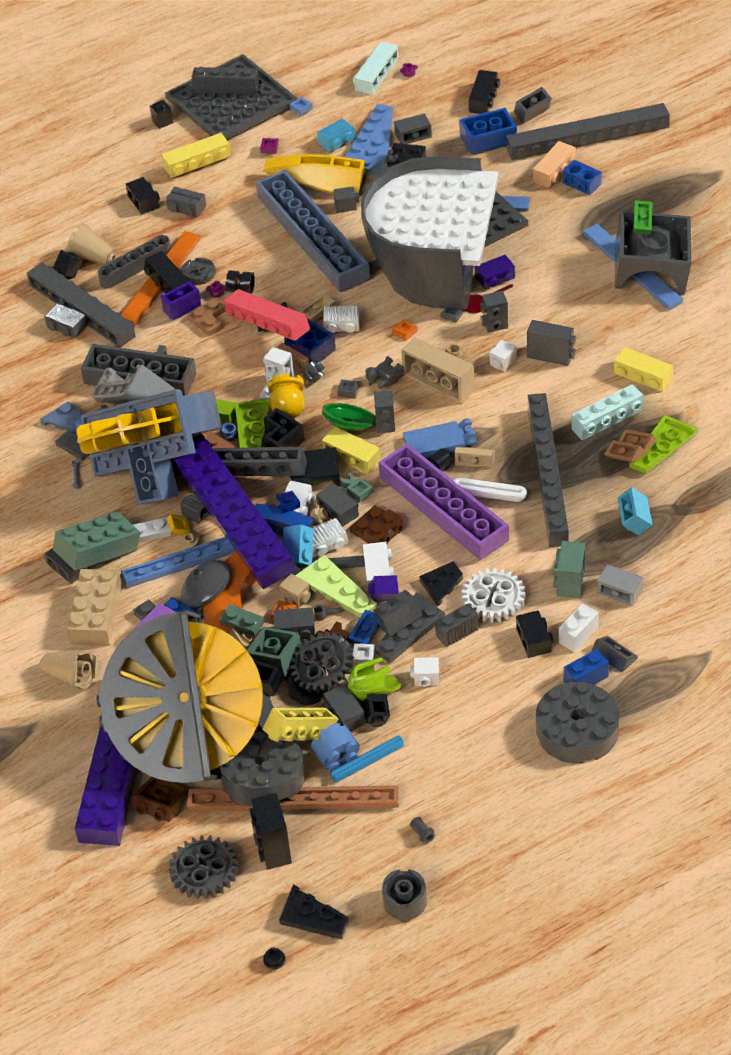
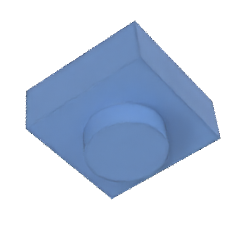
[290,97,313,116]

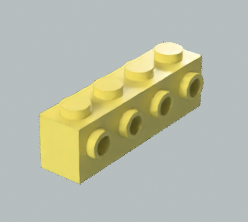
[161,133,231,178]
[262,708,339,742]

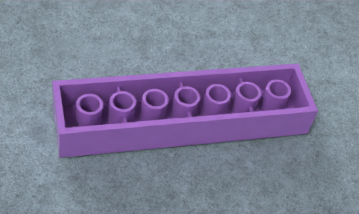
[378,444,509,560]

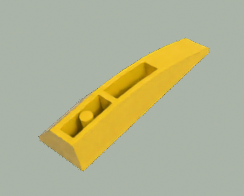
[263,154,365,196]

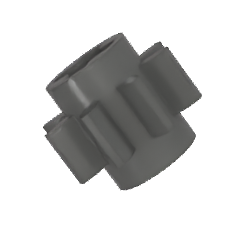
[303,360,325,383]

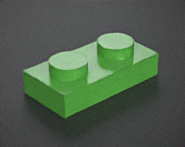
[633,200,652,234]

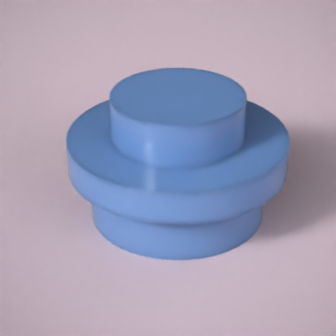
[220,423,238,440]

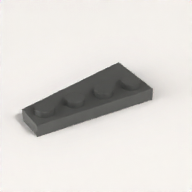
[375,592,445,663]

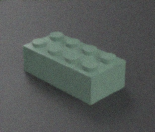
[53,511,140,571]

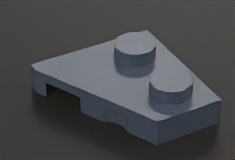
[40,401,83,434]

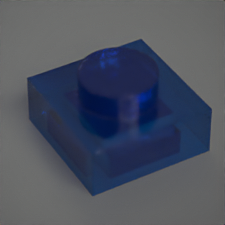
[275,490,300,513]

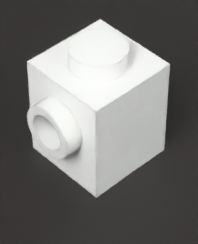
[489,340,517,372]
[410,657,439,687]

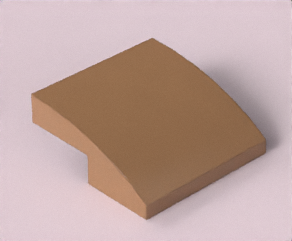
[604,429,657,463]

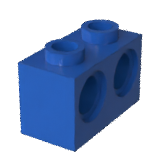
[562,160,602,195]

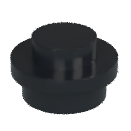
[263,948,286,970]

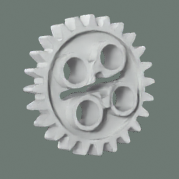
[461,568,526,623]

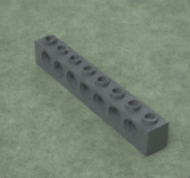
[170,447,307,477]

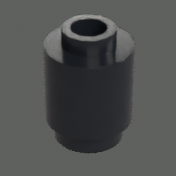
[427,448,453,471]

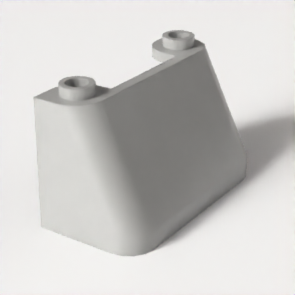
[92,364,175,405]

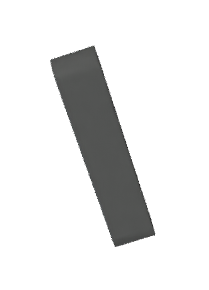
[98,235,171,289]

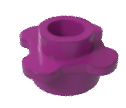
[400,63,418,78]
[206,281,226,298]

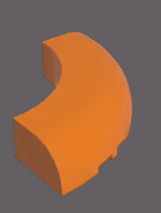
[203,551,257,636]

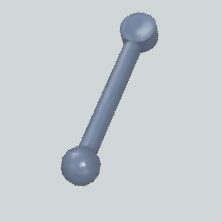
[72,460,80,489]

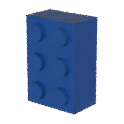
[459,108,517,154]

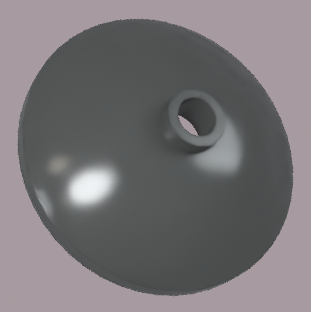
[181,560,231,608]

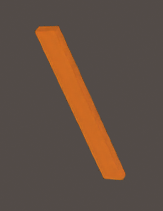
[121,231,200,326]

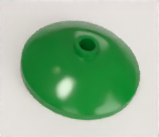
[322,403,376,433]

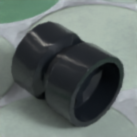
[226,270,255,294]

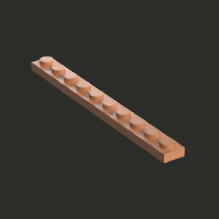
[187,785,399,812]

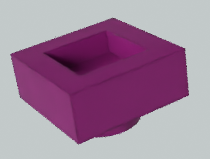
[260,138,279,154]

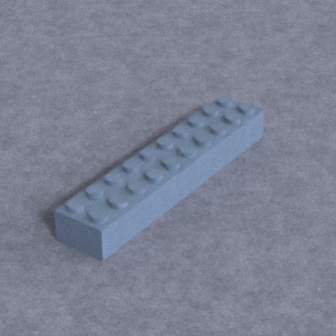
[256,170,370,292]

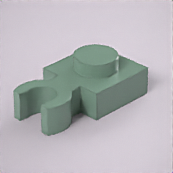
[340,472,374,502]

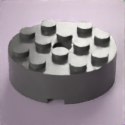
[536,682,619,764]
[219,731,305,807]

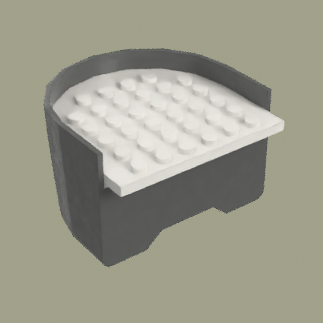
[361,156,499,310]

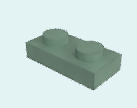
[220,604,265,636]

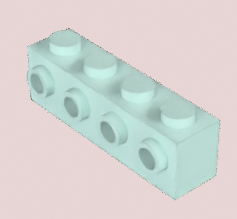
[572,384,644,440]

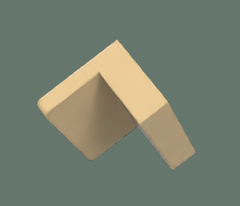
[455,447,495,469]

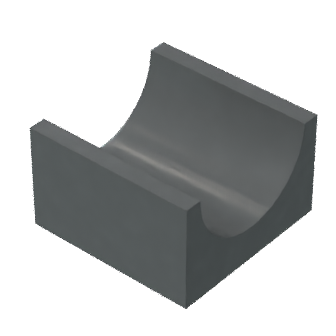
[615,210,691,295]

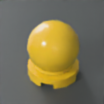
[268,373,306,419]

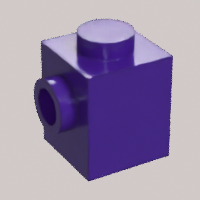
[368,575,399,602]

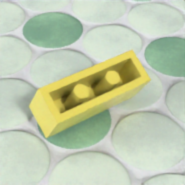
[614,347,673,392]
[322,427,381,474]

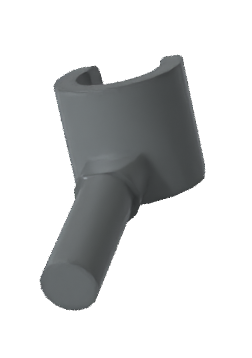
[314,605,342,621]

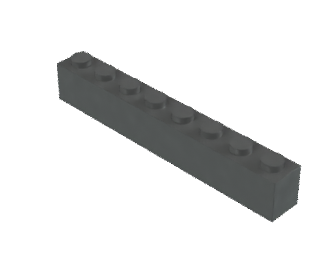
[27,262,136,348]

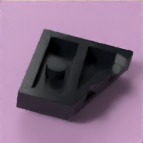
[419,561,463,606]

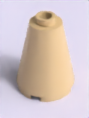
[67,223,116,264]
[40,649,98,689]

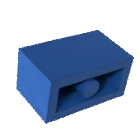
[563,649,609,685]

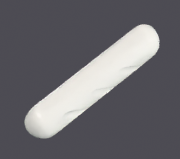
[453,478,527,502]

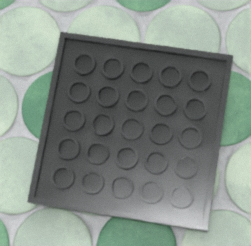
[165,54,298,140]

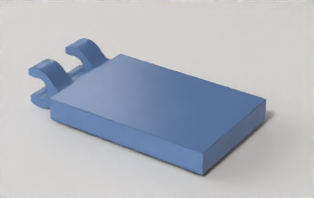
[402,418,477,458]

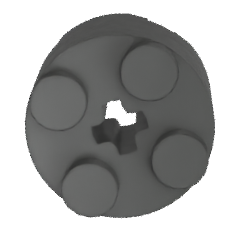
[382,869,427,922]

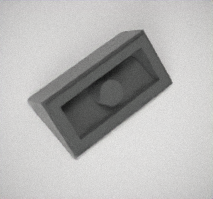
[592,636,638,672]

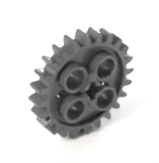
[290,631,355,694]
[169,835,239,899]

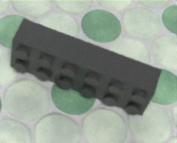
[81,344,196,396]

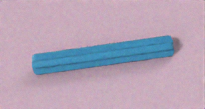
[330,736,404,782]

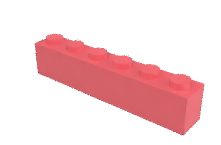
[223,289,310,341]

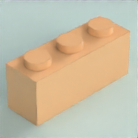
[533,141,577,188]

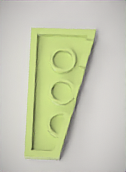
[295,555,377,618]

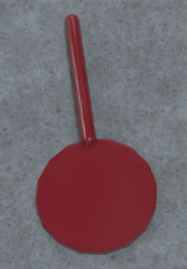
[465,284,513,313]

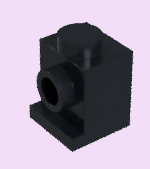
[362,694,390,727]

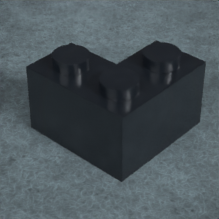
[264,408,305,447]

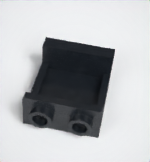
[290,447,341,487]

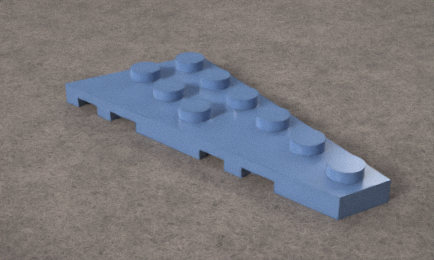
[345,104,393,172]

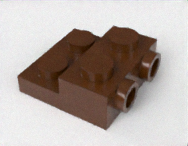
[350,505,404,545]
[132,776,190,822]

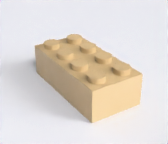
[401,337,474,404]
[67,569,122,646]

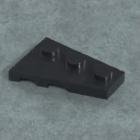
[279,884,349,940]

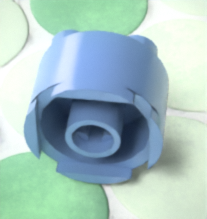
[311,723,360,772]

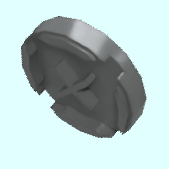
[181,257,216,285]

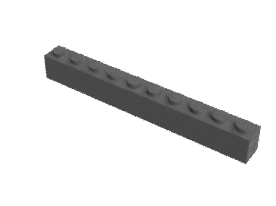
[506,103,670,160]
[528,393,569,547]

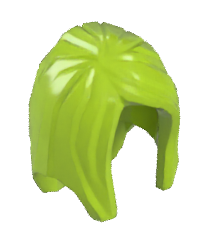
[347,657,401,701]

